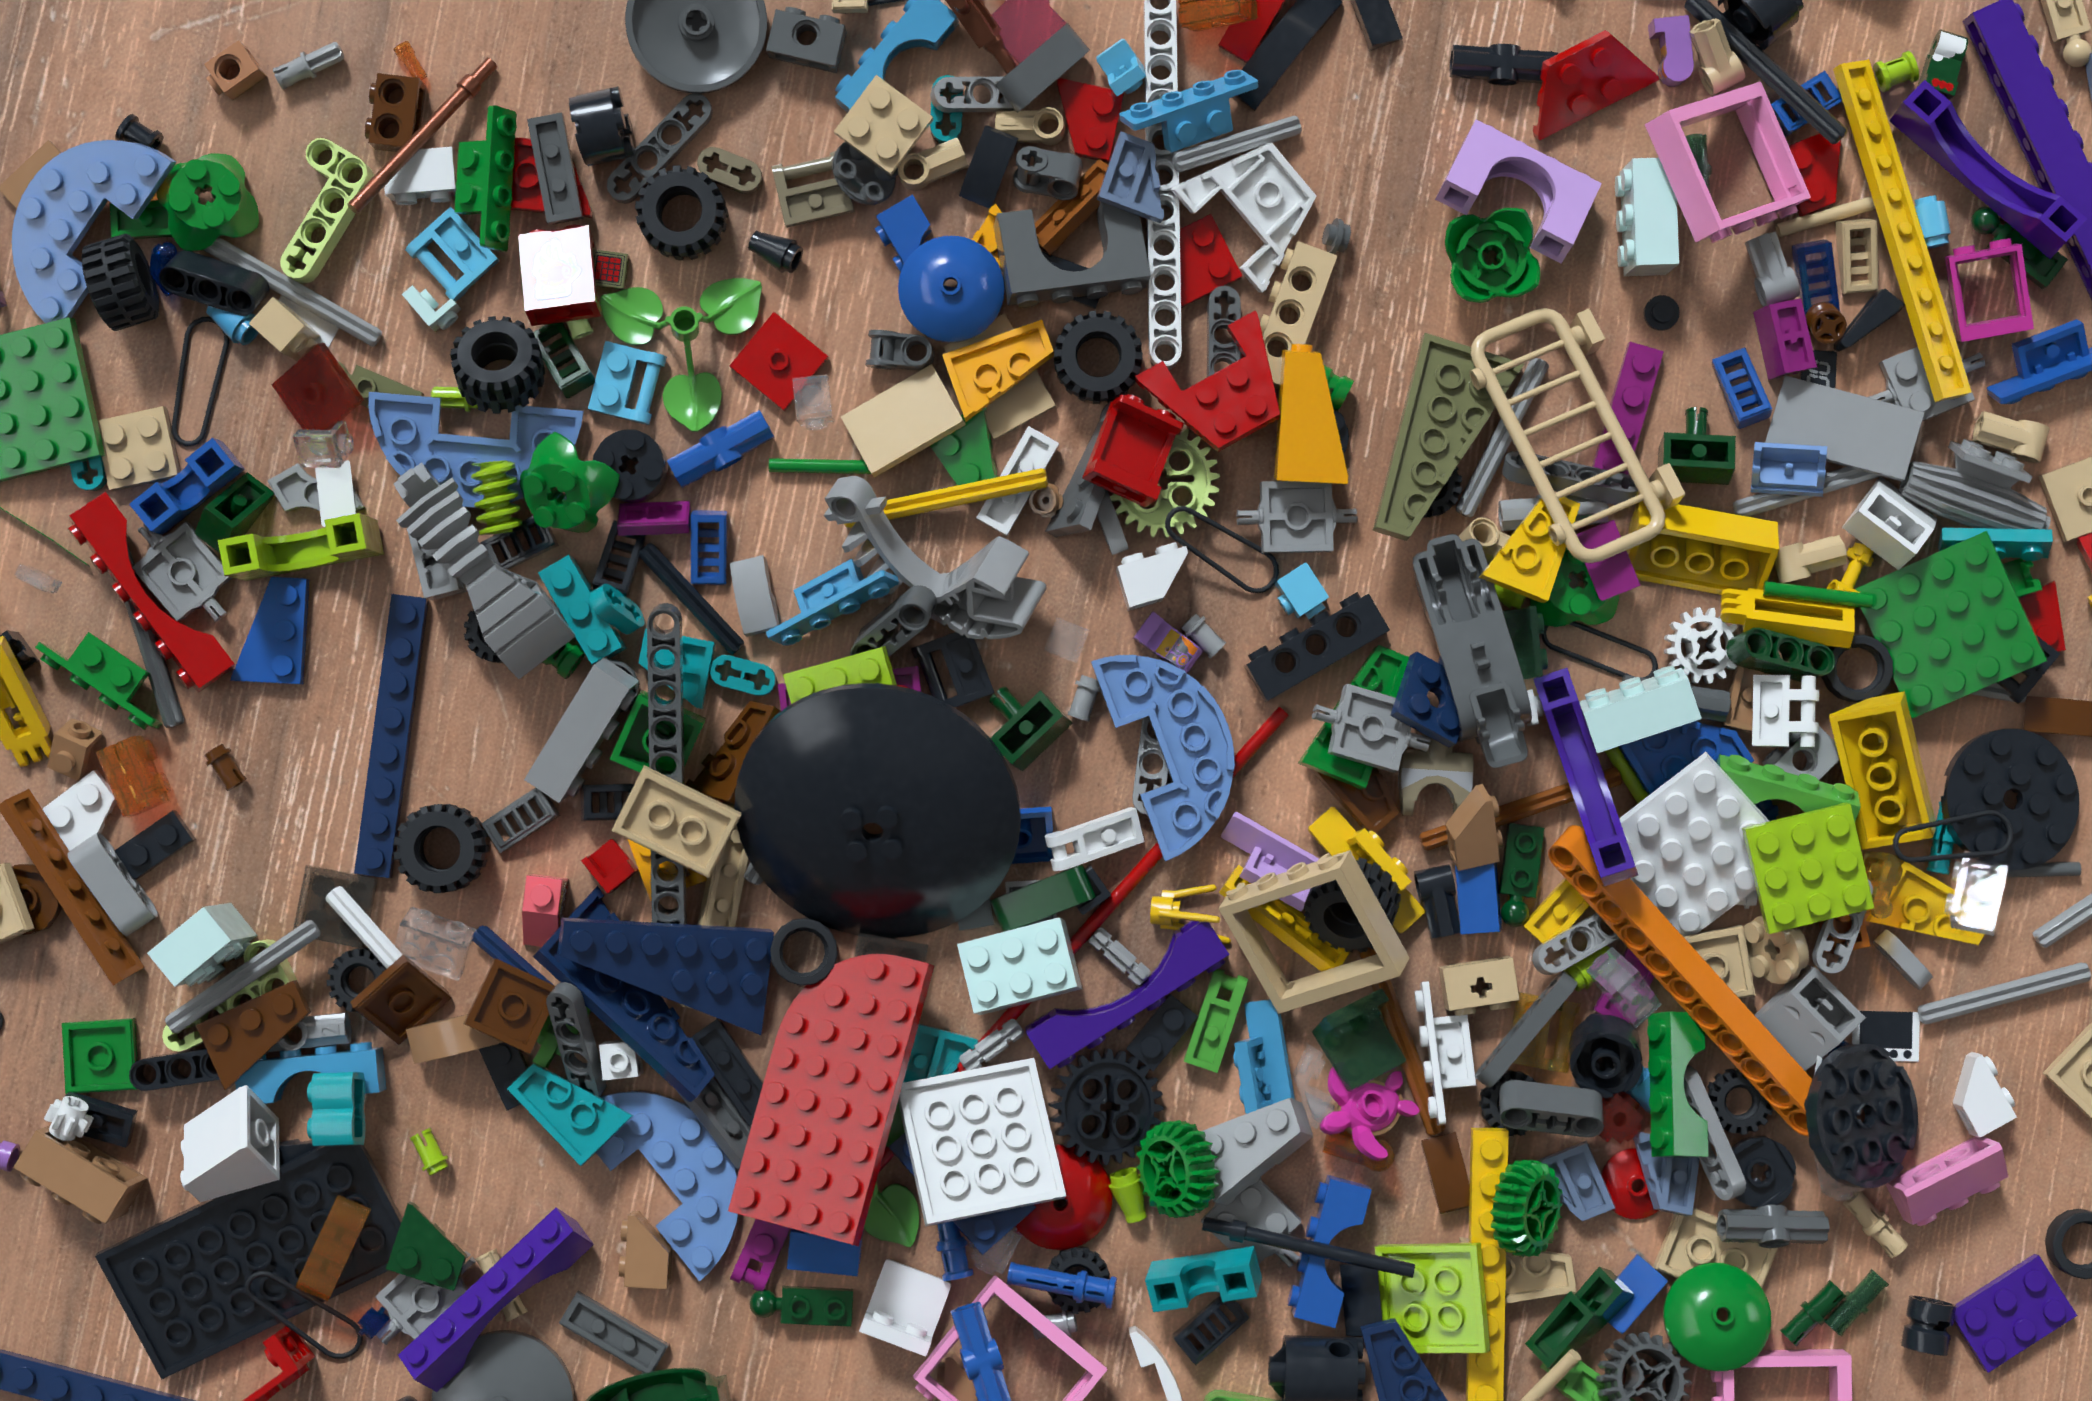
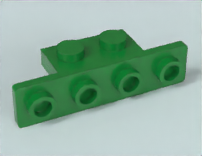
[454,105,517,252]
[35,632,162,730]

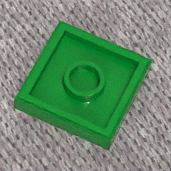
[62,1018,138,1094]

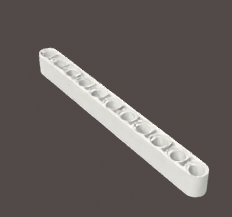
[1143,0,1182,370]

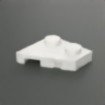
[42,770,118,851]

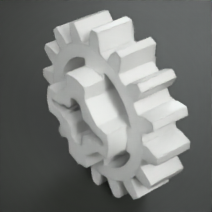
[1664,607,1738,684]

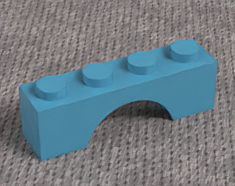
[835,0,959,113]
[235,1042,387,1104]

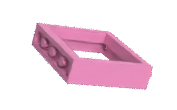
[1645,82,1811,243]
[913,1275,1108,1401]
[1710,1349,1852,1401]

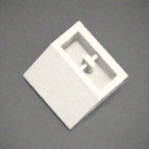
[1842,476,1937,570]
[1116,542,1188,611]

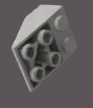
[1755,965,1866,1071]

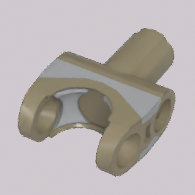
[1398,733,1474,816]

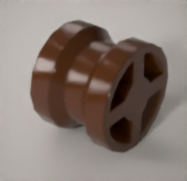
[1805,302,1847,344]

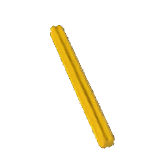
[844,468,1048,528]

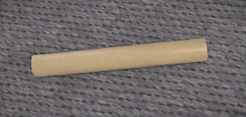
[1775,196,1876,237]
[1520,1349,1581,1401]

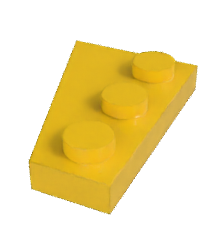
[1479,497,1580,604]

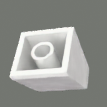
[180,1085,280,1202]

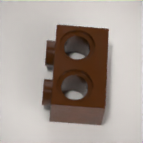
[365,73,426,152]

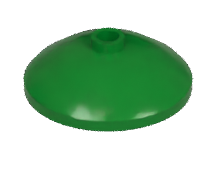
[1663,1263,1771,1372]

